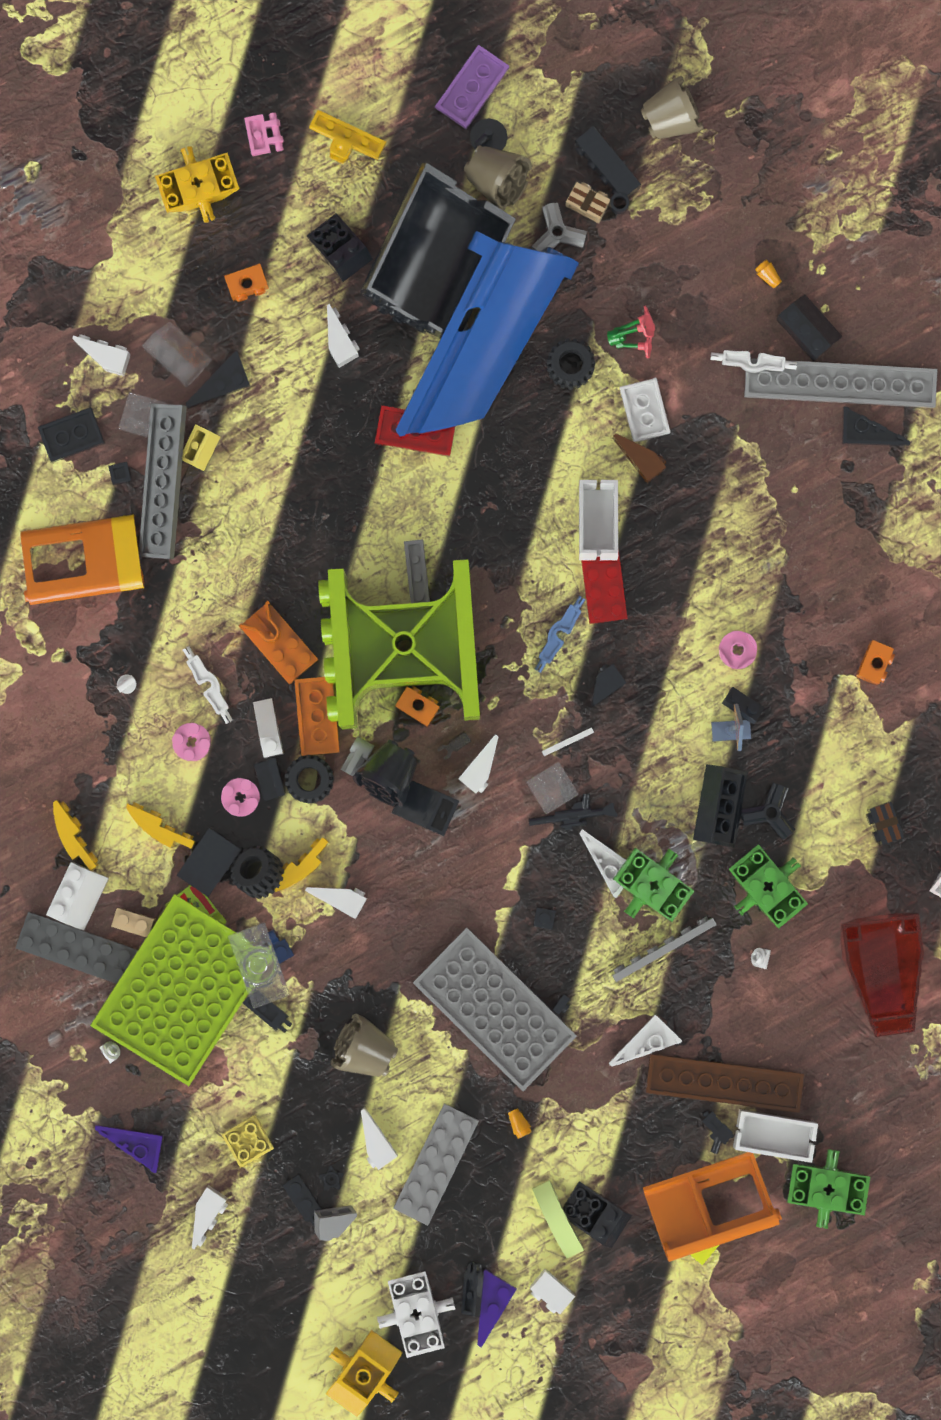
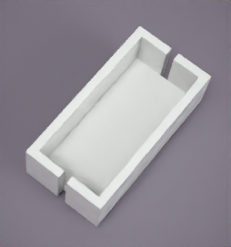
[579,480,618,560]
[733,1109,818,1163]

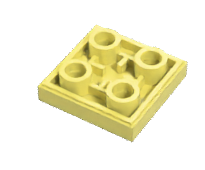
[221,1115,274,1168]

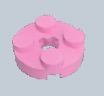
[719,631,757,669]
[172,723,211,761]
[221,778,260,817]

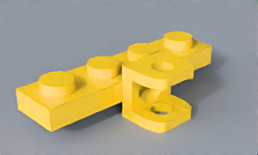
[309,110,386,164]

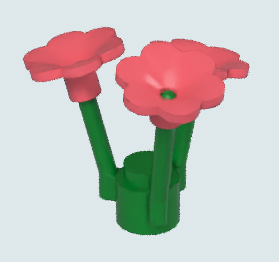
[607,305,655,358]

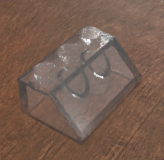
[142,322,212,388]

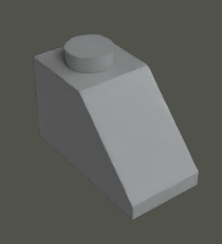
[314,1205,357,1241]

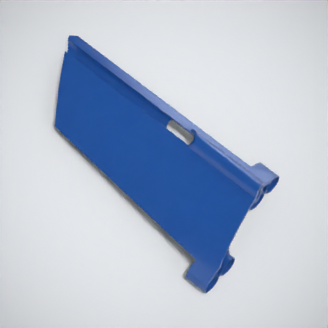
[396,231,579,436]

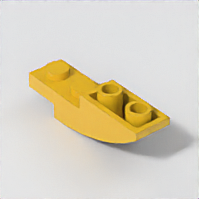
[53,800,99,871]
[126,802,196,849]
[275,837,329,892]

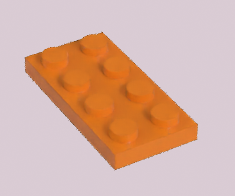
[294,677,340,756]

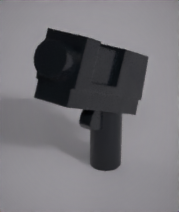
[702,1110,734,1154]

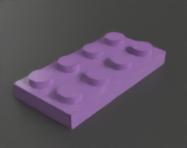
[435,45,510,129]

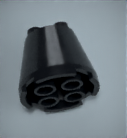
[353,739,418,807]

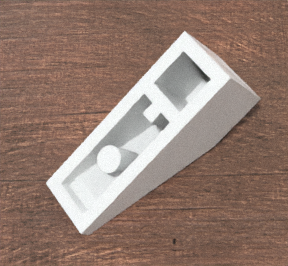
[253,698,284,758]
[458,735,498,794]
[305,887,367,919]
[361,1107,398,1170]

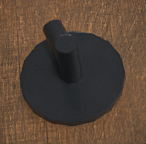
[470,118,508,150]

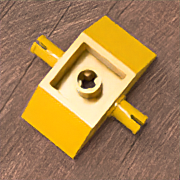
[155,146,239,222]
[326,1330,403,1416]

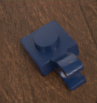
[267,929,294,965]

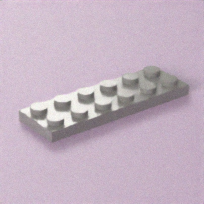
[393,1103,479,1226]

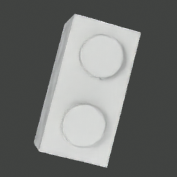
[530,1269,575,1314]

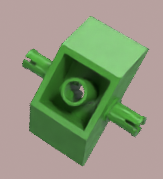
[729,844,808,929]
[613,848,694,922]
[787,1149,870,1229]

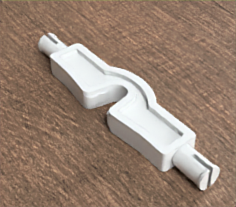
[710,350,797,373]
[183,646,233,724]

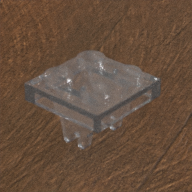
[118,392,167,438]
[526,762,579,814]

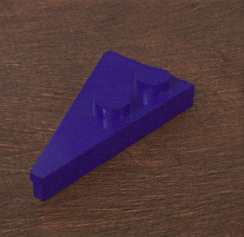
[95,1125,163,1173]
[477,1269,517,1348]

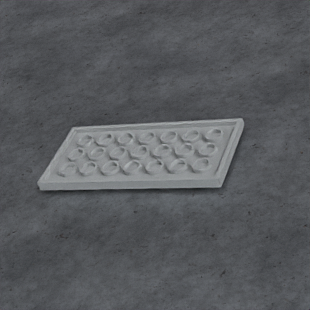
[413,928,577,1091]

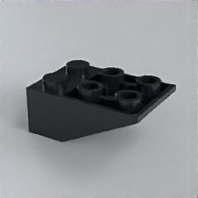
[307,213,373,282]
[392,780,460,836]
[563,1181,632,1248]

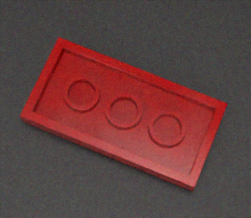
[375,405,455,457]
[581,549,628,624]

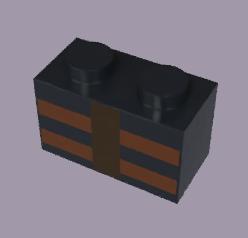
[866,801,904,846]

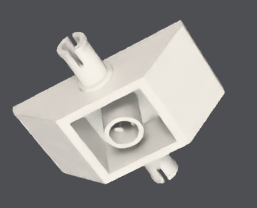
[377,1271,455,1358]

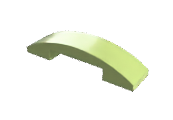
[532,1180,584,1258]

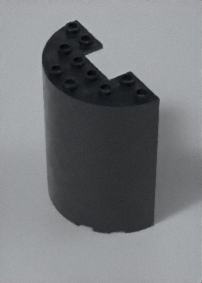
[360,163,516,340]

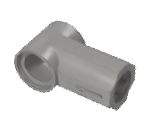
[341,737,374,776]

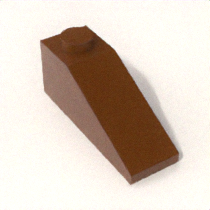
[612,433,666,483]

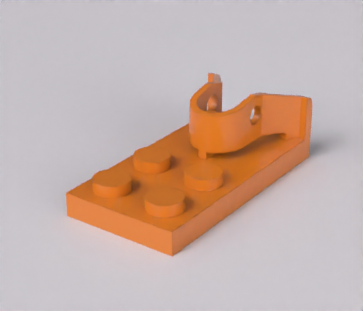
[238,601,318,685]

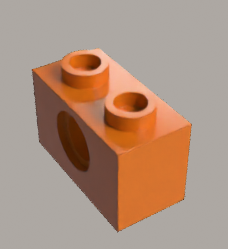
[224,264,269,302]
[855,640,895,685]
[395,686,440,727]

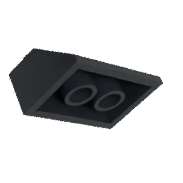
[776,294,843,362]

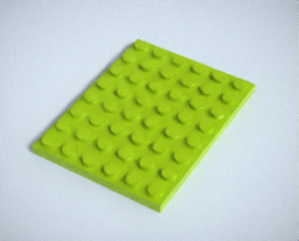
[90,894,272,1086]

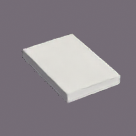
[619,378,671,442]

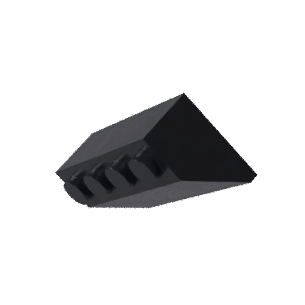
[693,764,748,848]

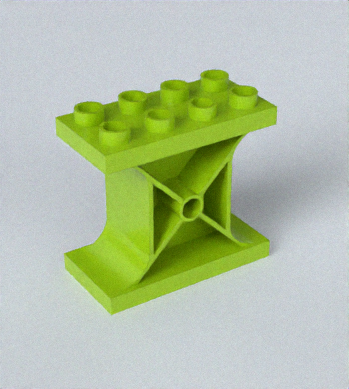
[318,560,480,730]

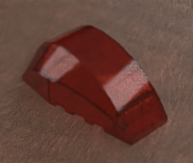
[840,913,924,1037]

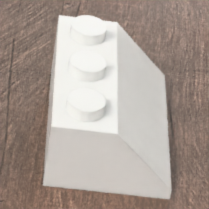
[46,862,109,931]

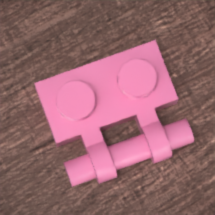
[244,113,284,156]

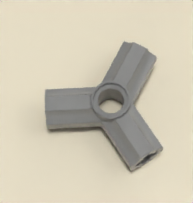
[531,203,587,252]

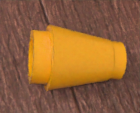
[755,259,782,288]
[508,1108,532,1139]

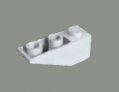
[327,304,360,368]
[73,335,130,376]
[192,1185,228,1249]

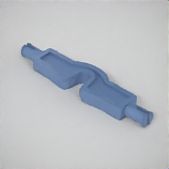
[534,596,586,673]

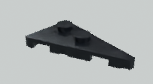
[186,351,250,409]
[842,406,910,446]

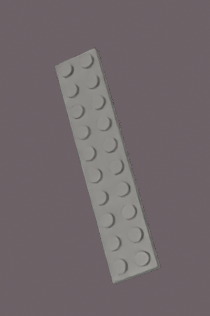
[744,358,937,408]

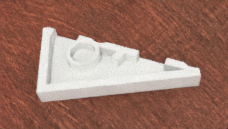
[579,829,626,898]
[609,1015,682,1066]

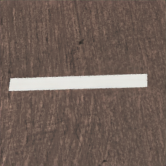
[542,727,594,756]

